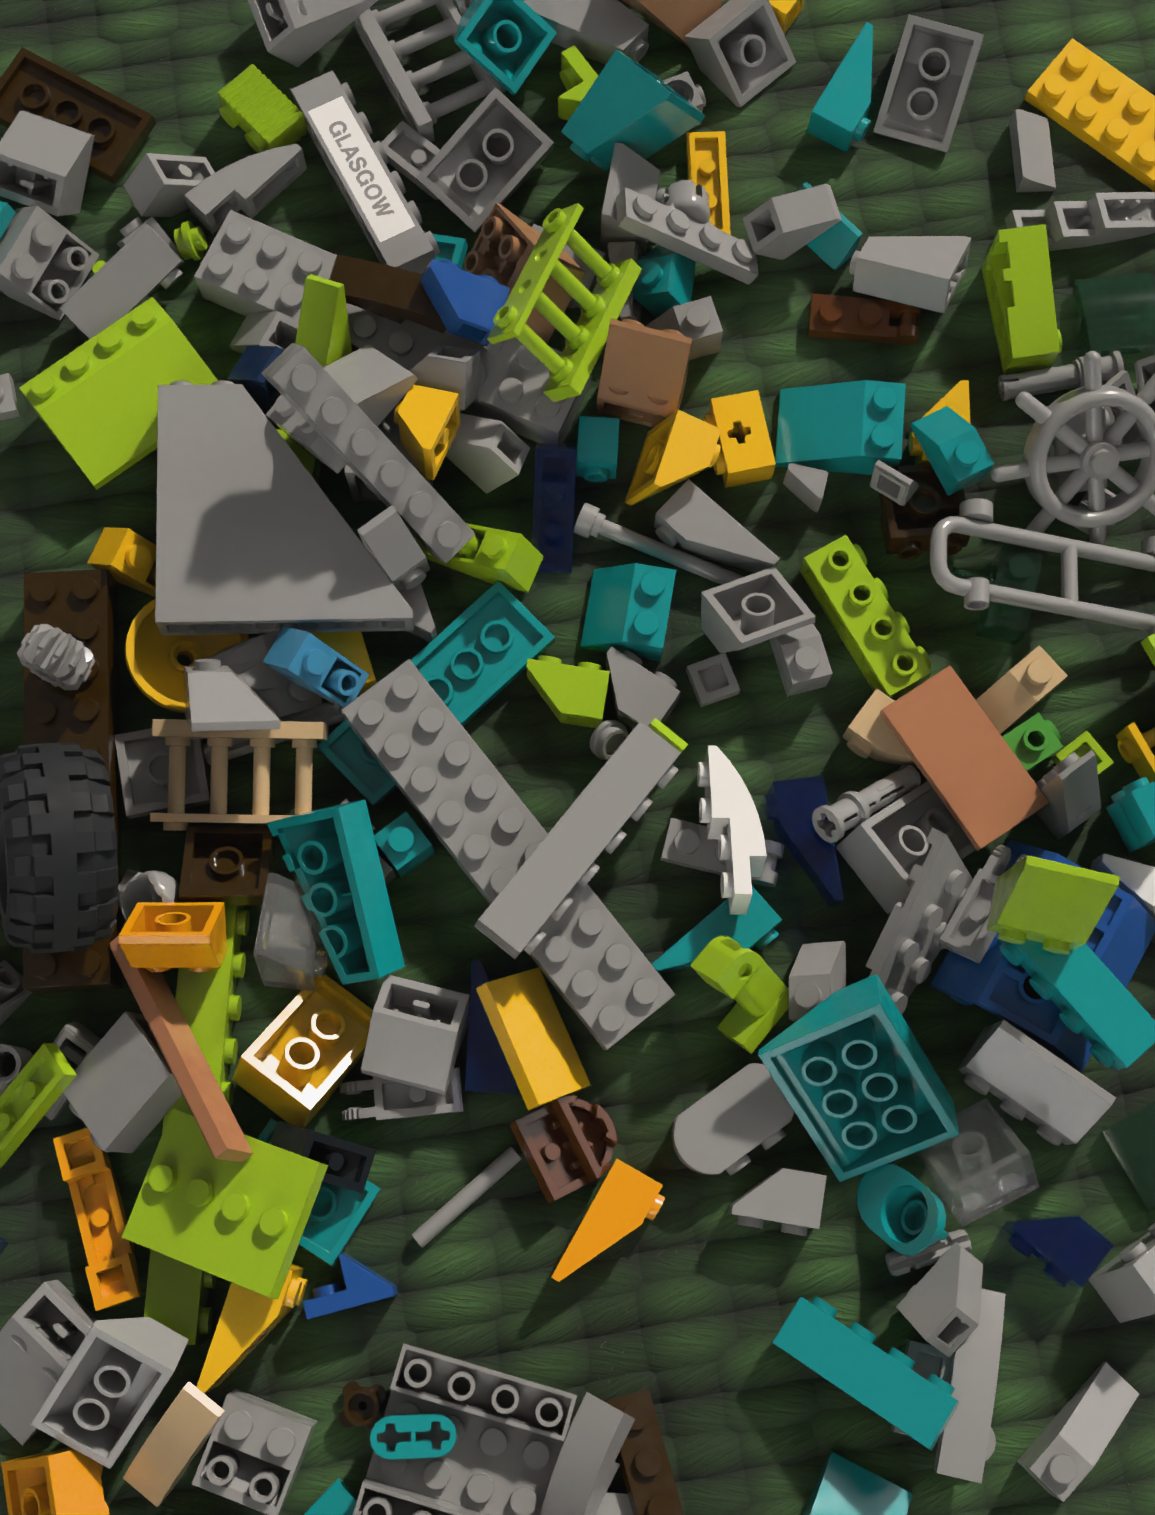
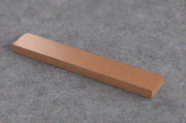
[109,936,253,1163]

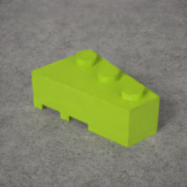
[981,224,1062,375]

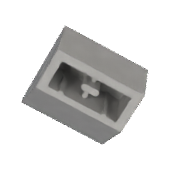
[0,111,95,216]
[0,205,99,320]
[361,974,470,1095]
[192,1389,318,1515]

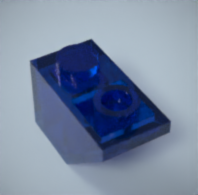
[1002,1215,1114,1288]

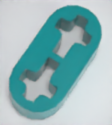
[370,1412,458,1460]

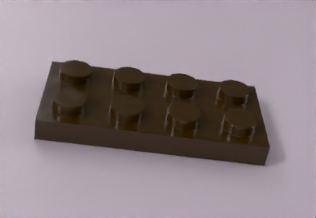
[0,47,156,184]

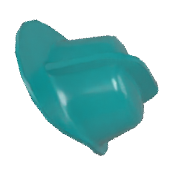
[857,1164,949,1255]

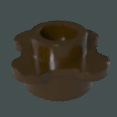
[339,1381,387,1430]

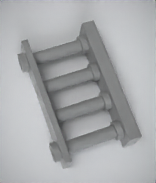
[353,0,506,143]

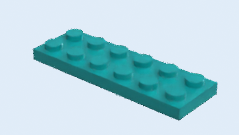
[317,580,555,808]

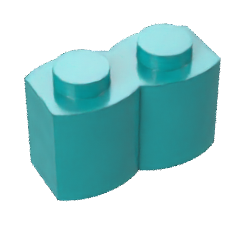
[1106,777,1155,853]

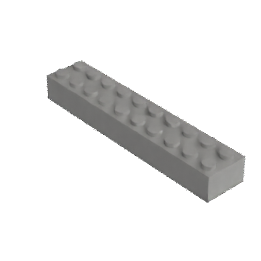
[194,210,591,452]
[341,659,675,1050]

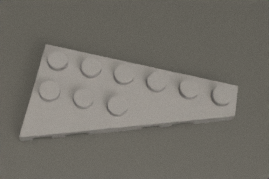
[866,827,973,1015]

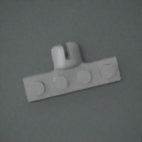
[616,180,759,285]

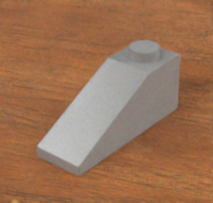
[654,479,780,573]
[1017,1361,1139,1502]

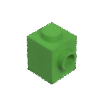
[1002,713,1064,772]

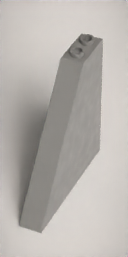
[155,380,414,635]

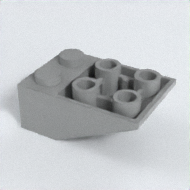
[248,0,378,67]
[0,1280,98,1446]

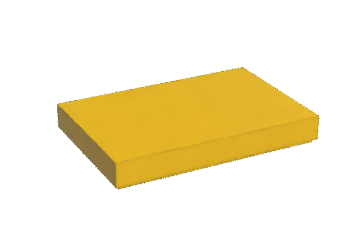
[476,967,591,1110]

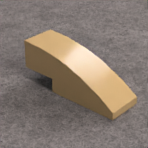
[123,1381,225,1507]

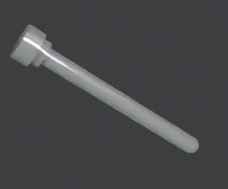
[573,502,744,585]

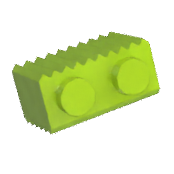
[217,64,308,153]

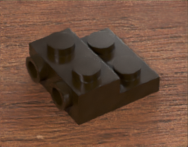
[878,463,970,560]
[178,824,276,905]

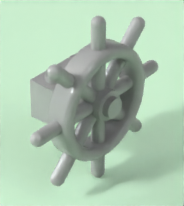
[990,351,1155,546]

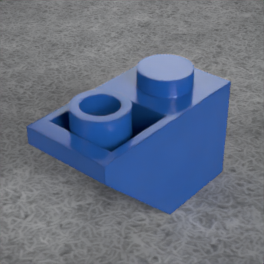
[420,259,510,347]

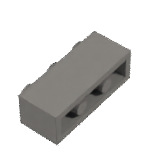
[60,224,184,339]

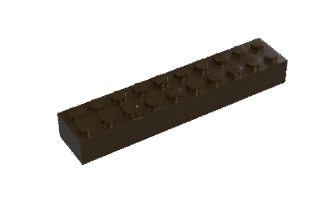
[23,569,122,994]

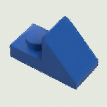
[303,1253,398,1319]

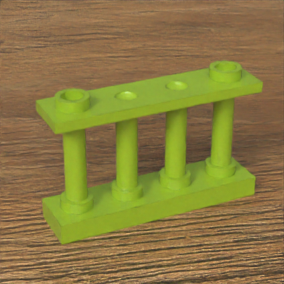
[487,203,642,402]

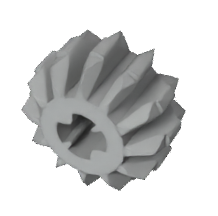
[17,624,95,690]

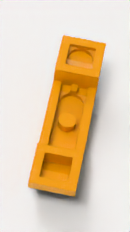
[53,1128,141,1312]

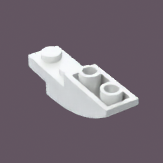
[697,745,767,915]

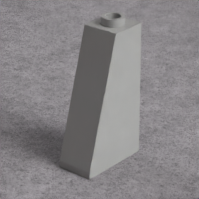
[523,0,649,65]

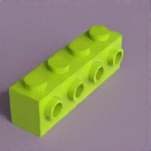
[799,535,932,700]

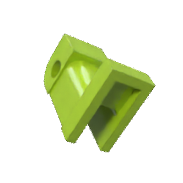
[690,935,789,1054]

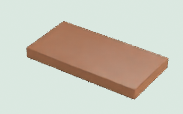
[880,665,1049,851]

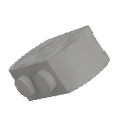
[671,1063,794,1176]

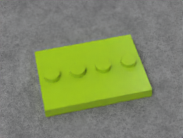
[122,1108,328,1299]

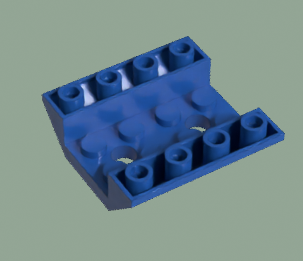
[930,840,1155,1072]

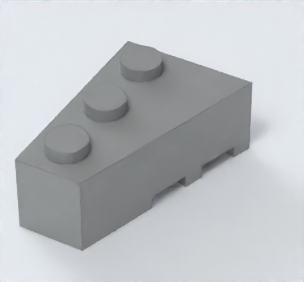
[1087,1223,1155,1323]

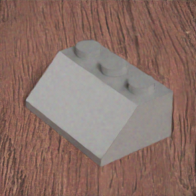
[957,1020,1116,1146]
[30,1317,189,1469]

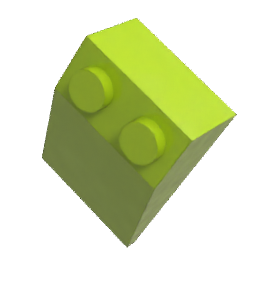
[987,855,1120,954]

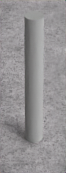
[411,1146,522,1248]

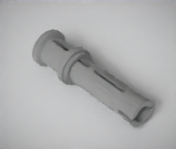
[998,350,1124,401]
[812,764,921,843]

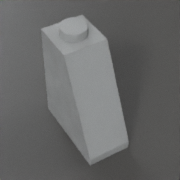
[849,236,972,313]

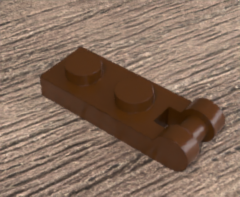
[808,293,921,345]

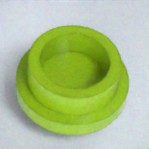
[174,221,208,261]

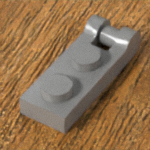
[661,818,785,887]

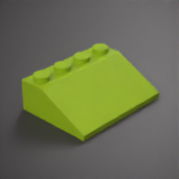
[19,297,218,490]

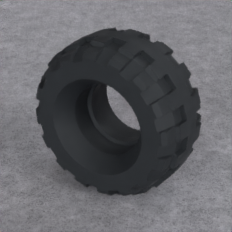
[0,743,119,953]

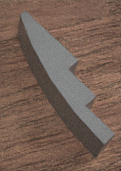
[1004,192,1155,251]
[934,1288,1006,1484]

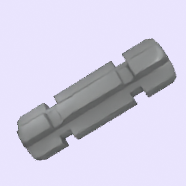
[885,1229,972,1276]

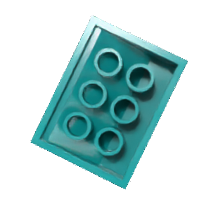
[758,974,959,1182]

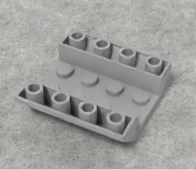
[353,1343,577,1515]

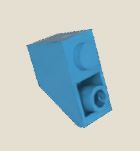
[263,626,370,708]

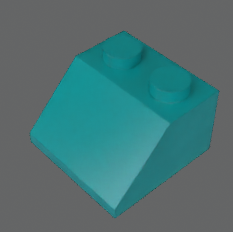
[454,0,557,95]
[580,563,676,662]

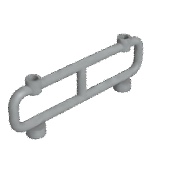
[930,498,1155,636]

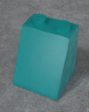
[561,49,706,172]

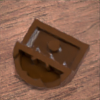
[509,1095,617,1204]

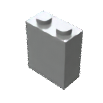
[63,1011,183,1153]

